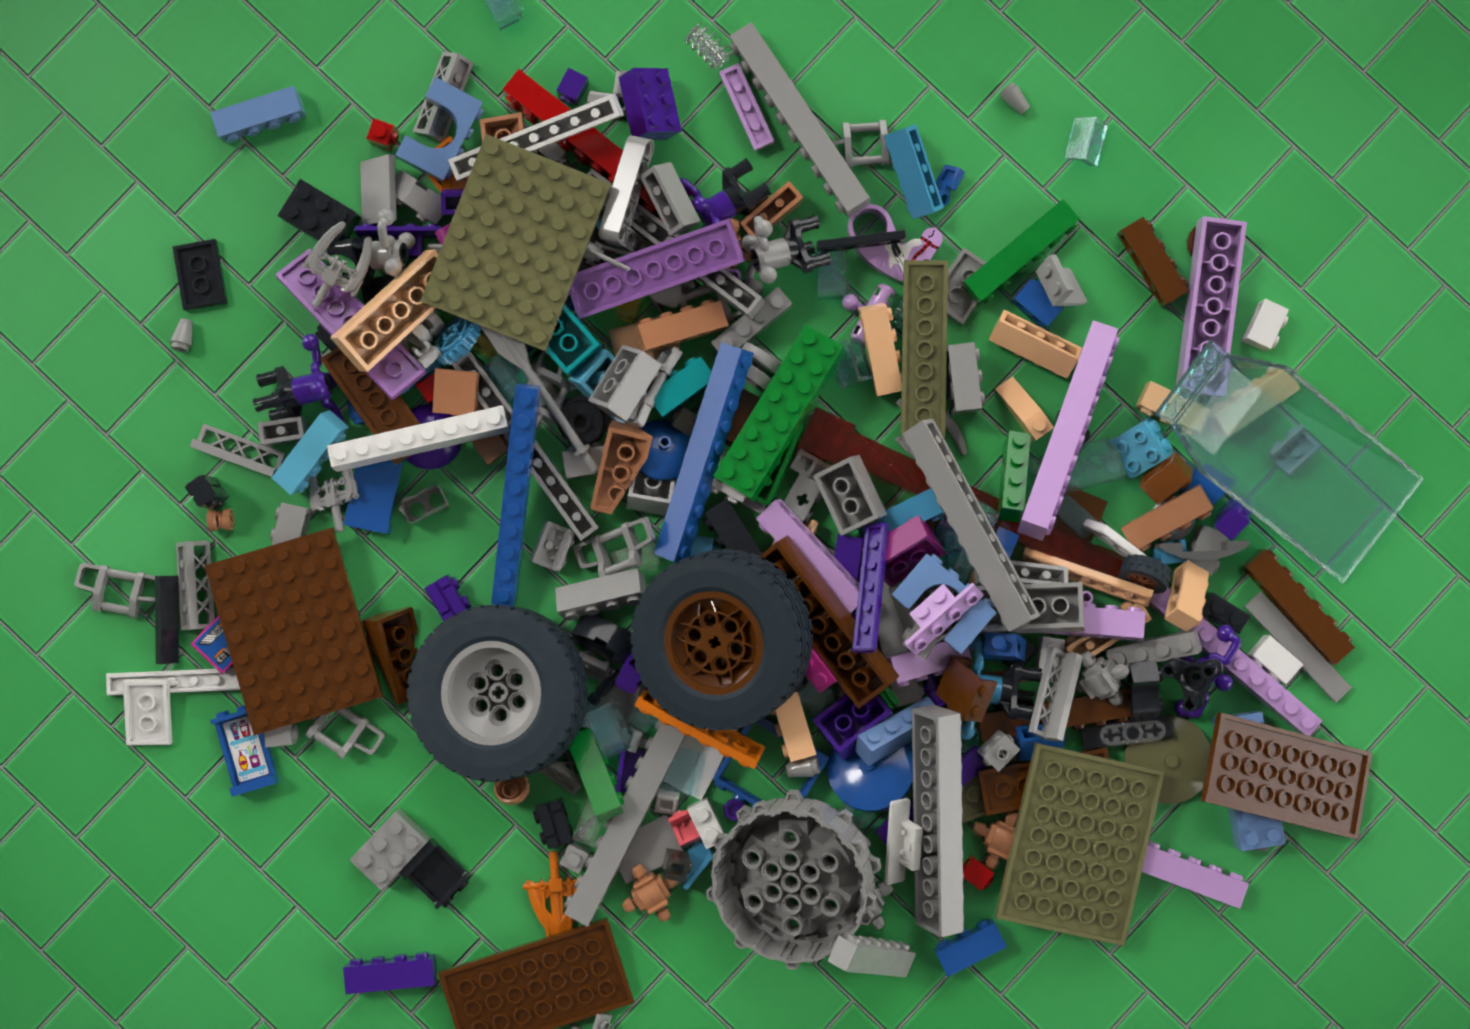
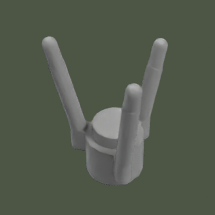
[583,241,632,271]

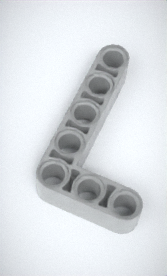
[599,135,654,253]

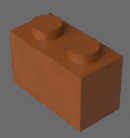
[1140,452,1193,505]

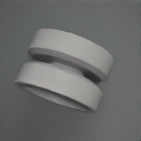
[741,342,781,392]

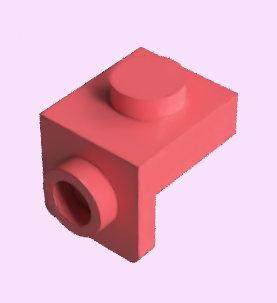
[668,810,701,848]

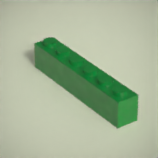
[961,199,1080,305]

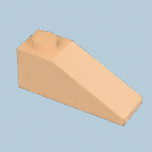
[995,377,1054,442]

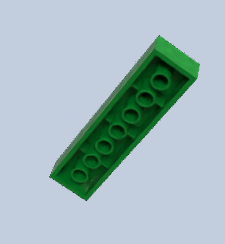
[713,324,845,502]

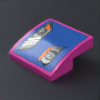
[191,616,233,675]

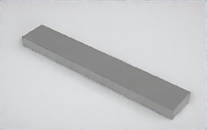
[1243,592,1352,703]

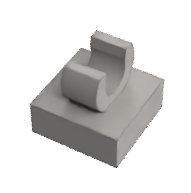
[412,339,442,368]
[621,724,648,753]

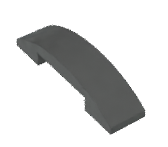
[1155,541,1249,560]

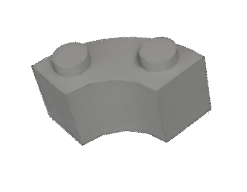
[395,170,443,224]

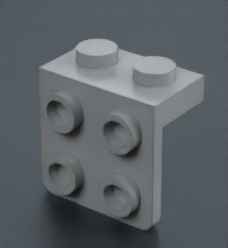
[1036,255,1087,306]

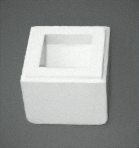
[654,785,680,815]

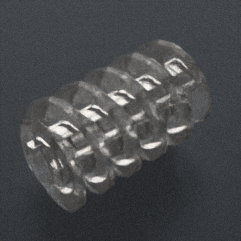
[685,22,733,69]

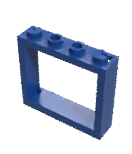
[712,717,829,808]

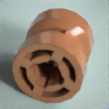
[206,509,235,531]

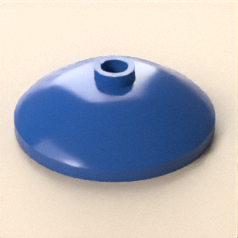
[639,420,691,481]

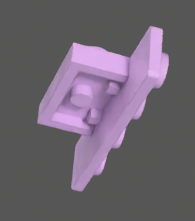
[904,583,984,655]

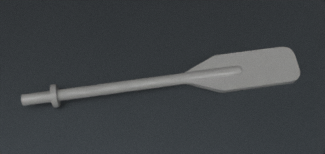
[480,325,599,473]

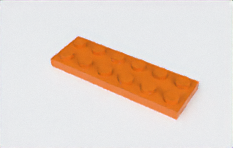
[634,687,766,769]

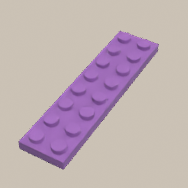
[569,218,745,319]
[275,248,426,401]

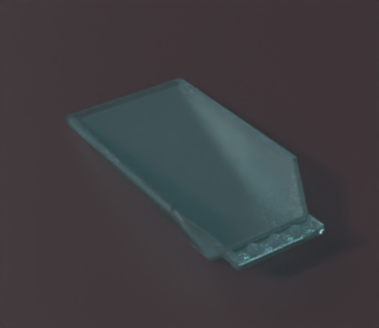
[1155,340,1424,584]

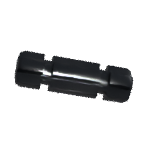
[587,668,620,706]

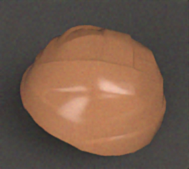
[494,776,530,805]

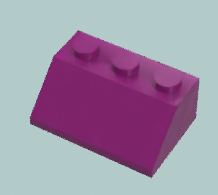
[862,515,946,587]

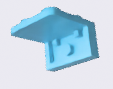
[1109,417,1173,478]

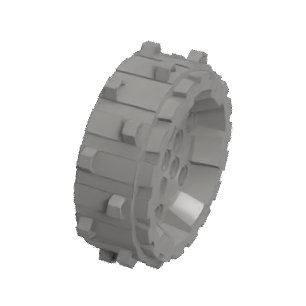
[706,790,881,970]

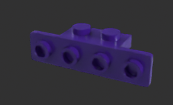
[354,224,442,259]

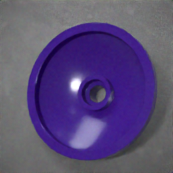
[406,404,462,469]

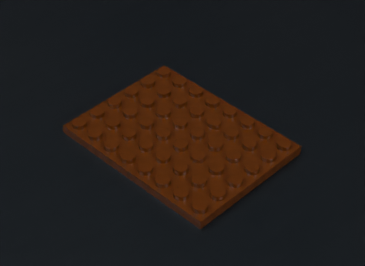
[205,527,384,736]

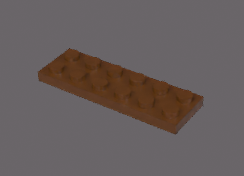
[320,347,420,466]
[977,747,1109,816]

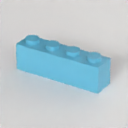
[271,410,349,495]

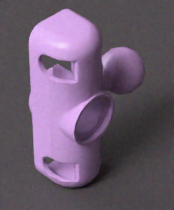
[842,283,896,347]

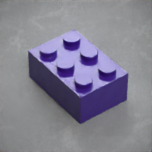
[618,68,682,140]
[813,694,893,761]

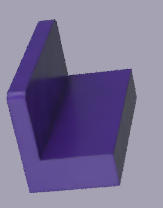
[615,747,644,793]

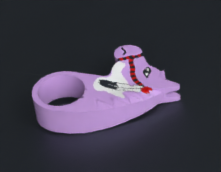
[847,204,942,283]

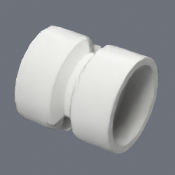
[406,312,445,349]

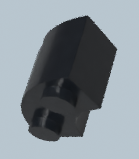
[571,614,633,663]
[1127,661,1163,723]

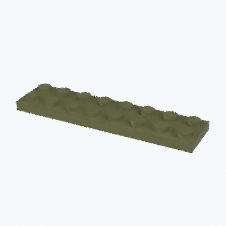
[901,260,948,437]

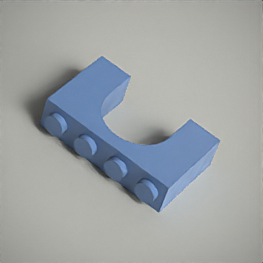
[395,77,484,182]
[891,554,997,655]

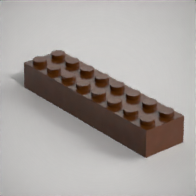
[760,535,899,709]

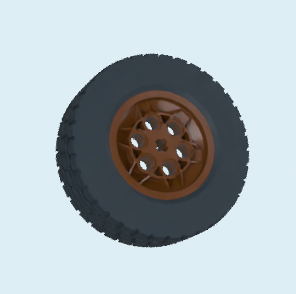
[631,549,813,731]

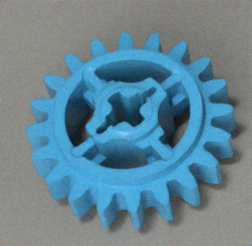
[434,316,482,366]

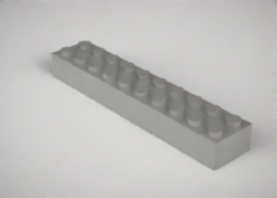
[912,705,964,937]

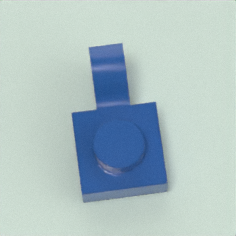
[936,164,965,206]

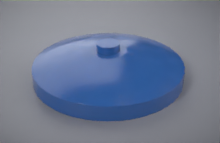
[827,744,913,812]

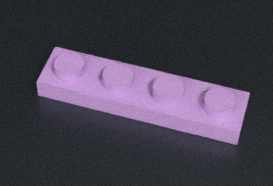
[719,63,774,152]

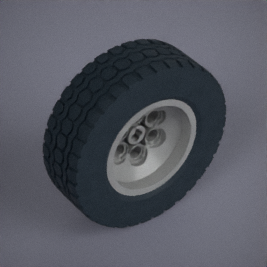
[407,605,588,782]

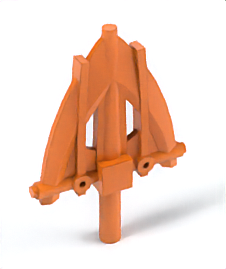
[523,851,584,936]

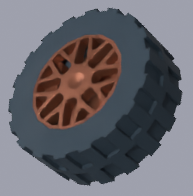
[1118,554,1172,594]

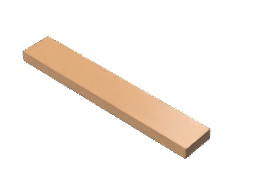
[1022,547,1154,607]

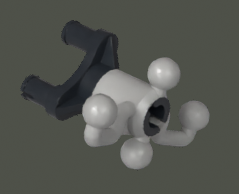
[327,208,415,287]
[741,215,831,295]

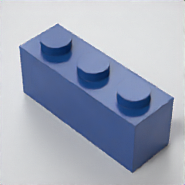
[933,919,1007,977]

